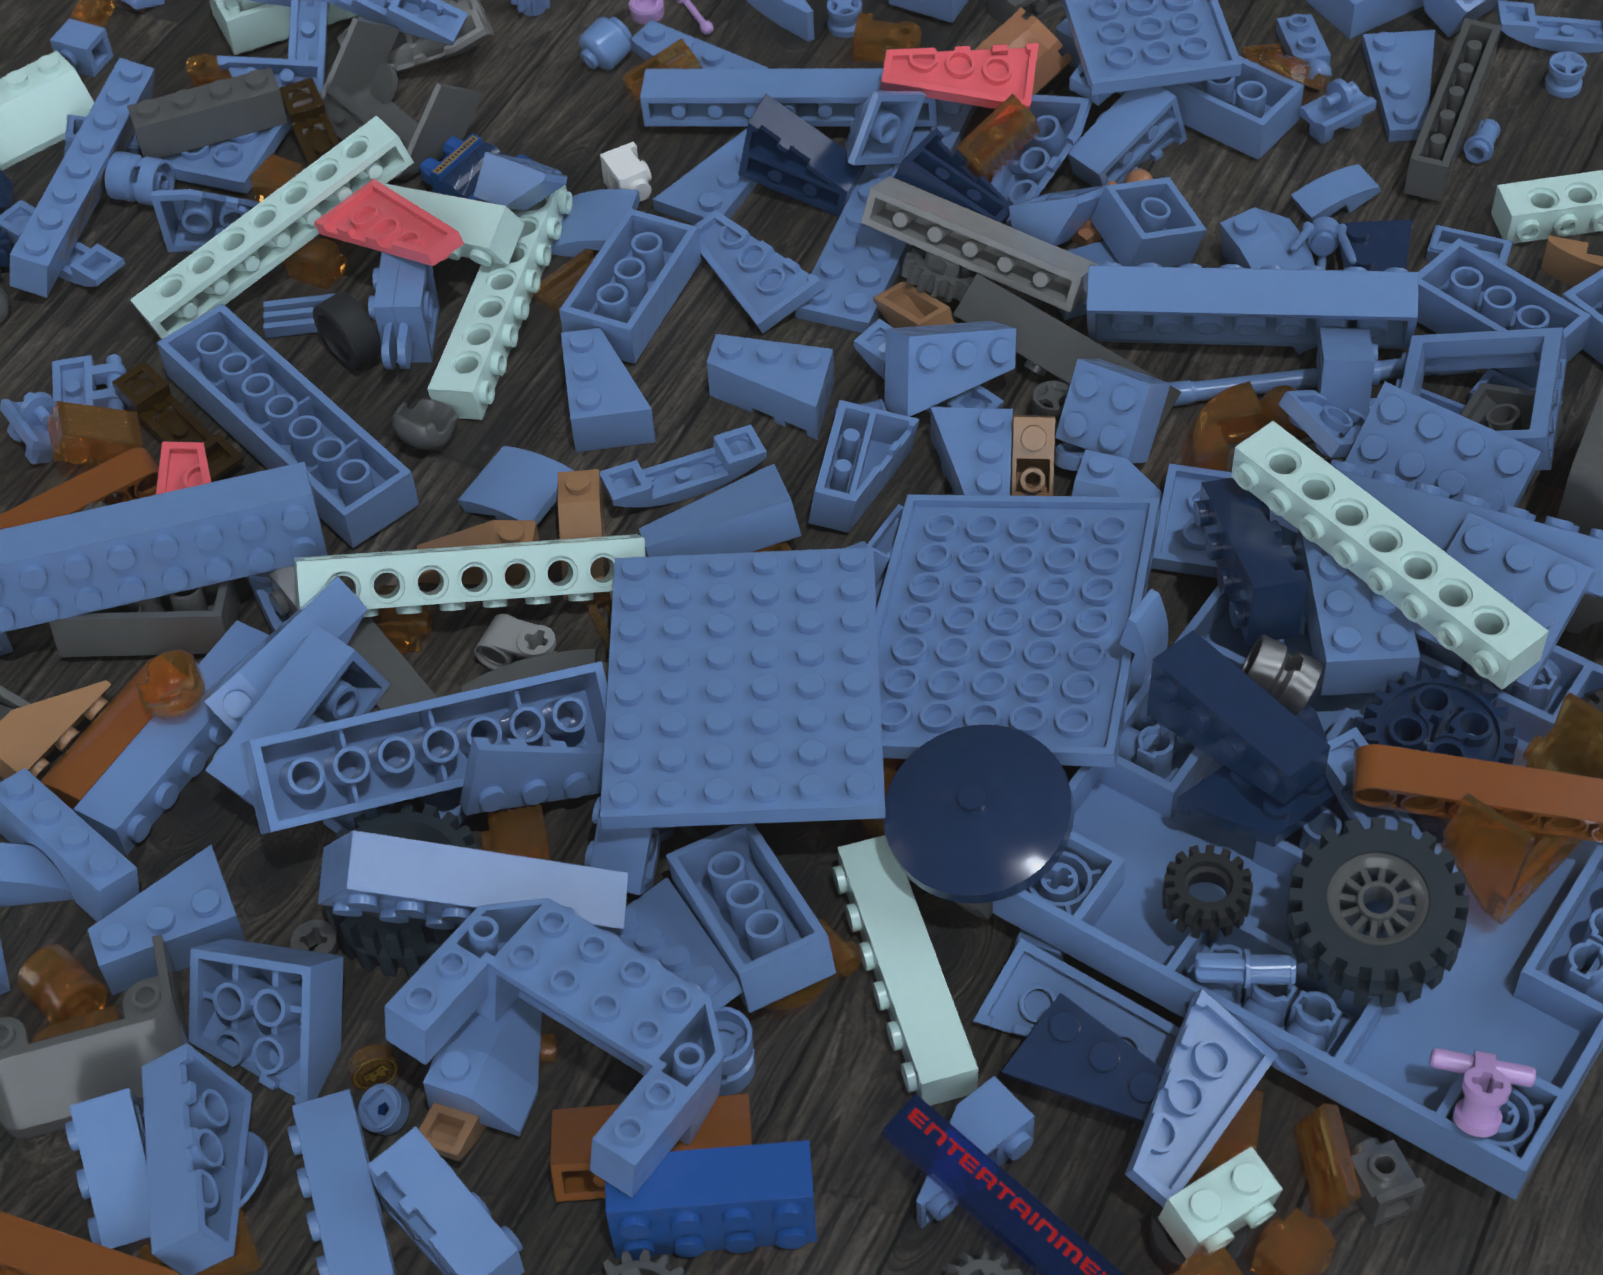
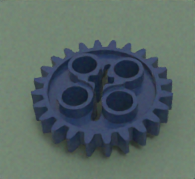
[1360,669,1518,765]

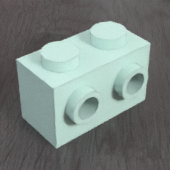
[1158,1146,1283,1262]

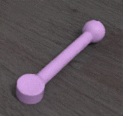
[676,0,714,35]

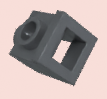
[1344,1138,1425,1227]

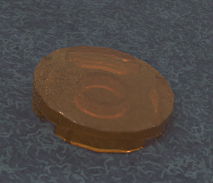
[1259,46,1331,91]

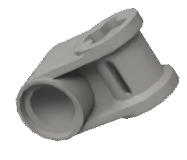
[474,614,556,670]

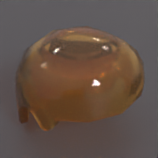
[137,650,205,720]

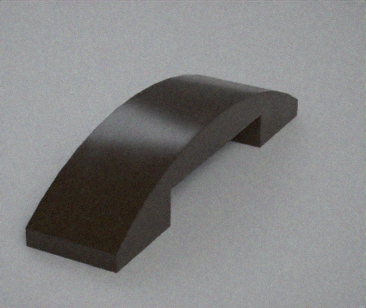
[279,77,340,166]
[112,361,245,482]

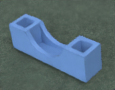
[0,768,140,922]

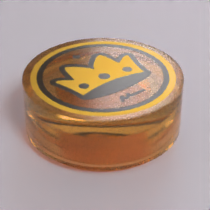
[347,1044,399,1090]

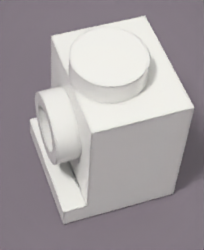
[600,142,652,202]

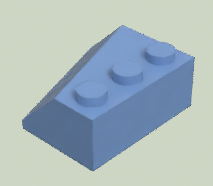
[188,938,344,1104]

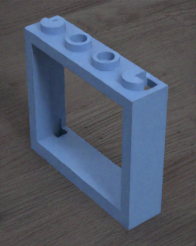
[1396,327,1567,470]

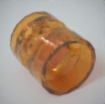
[17,944,108,1033]

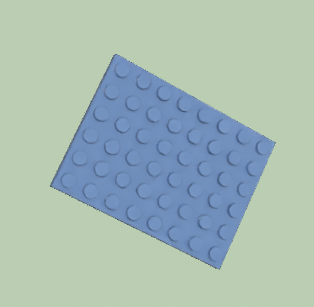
[876,494,1161,767]
[600,547,886,830]

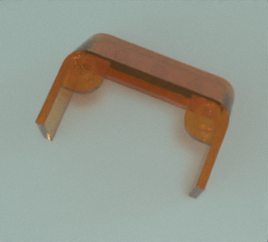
[1443,692,1603,925]

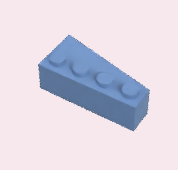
[141,1043,252,1275]

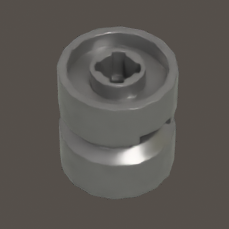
[1241,634,1323,716]

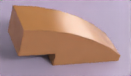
[873,280,956,328]

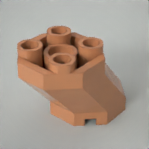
[975,7,1072,95]

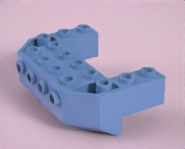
[385,898,724,1198]

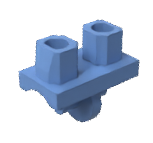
[1300,79,1377,144]
[0,392,71,464]

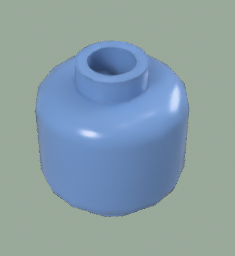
[579,17,632,71]

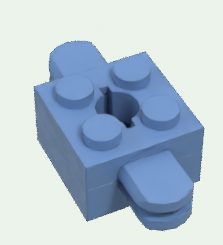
[368,252,440,370]

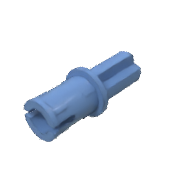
[1194,949,1296,989]

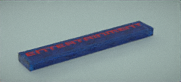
[881,1093,1124,1275]

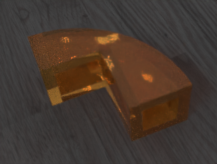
[1190,381,1263,471]

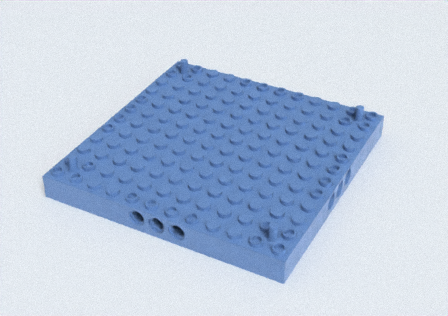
[993,514,1603,1200]

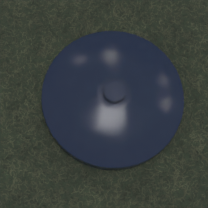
[883,724,1074,904]

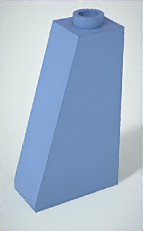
[639,464,802,557]

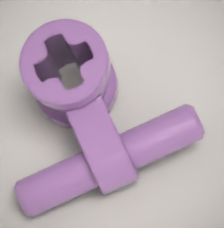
[1429,1047,1536,1137]

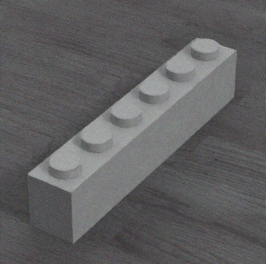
[861,176,1098,312]

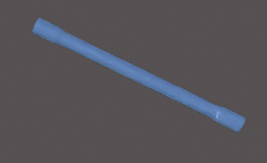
[1168,358,1476,406]

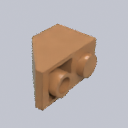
[1011,415,1055,496]

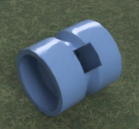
[105,151,175,206]
[715,1007,756,1095]

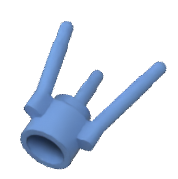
[1290,216,1357,269]

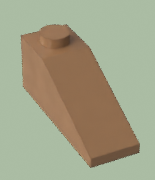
[558,469,606,600]
[417,520,540,585]

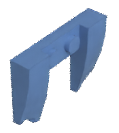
[217,0,330,94]

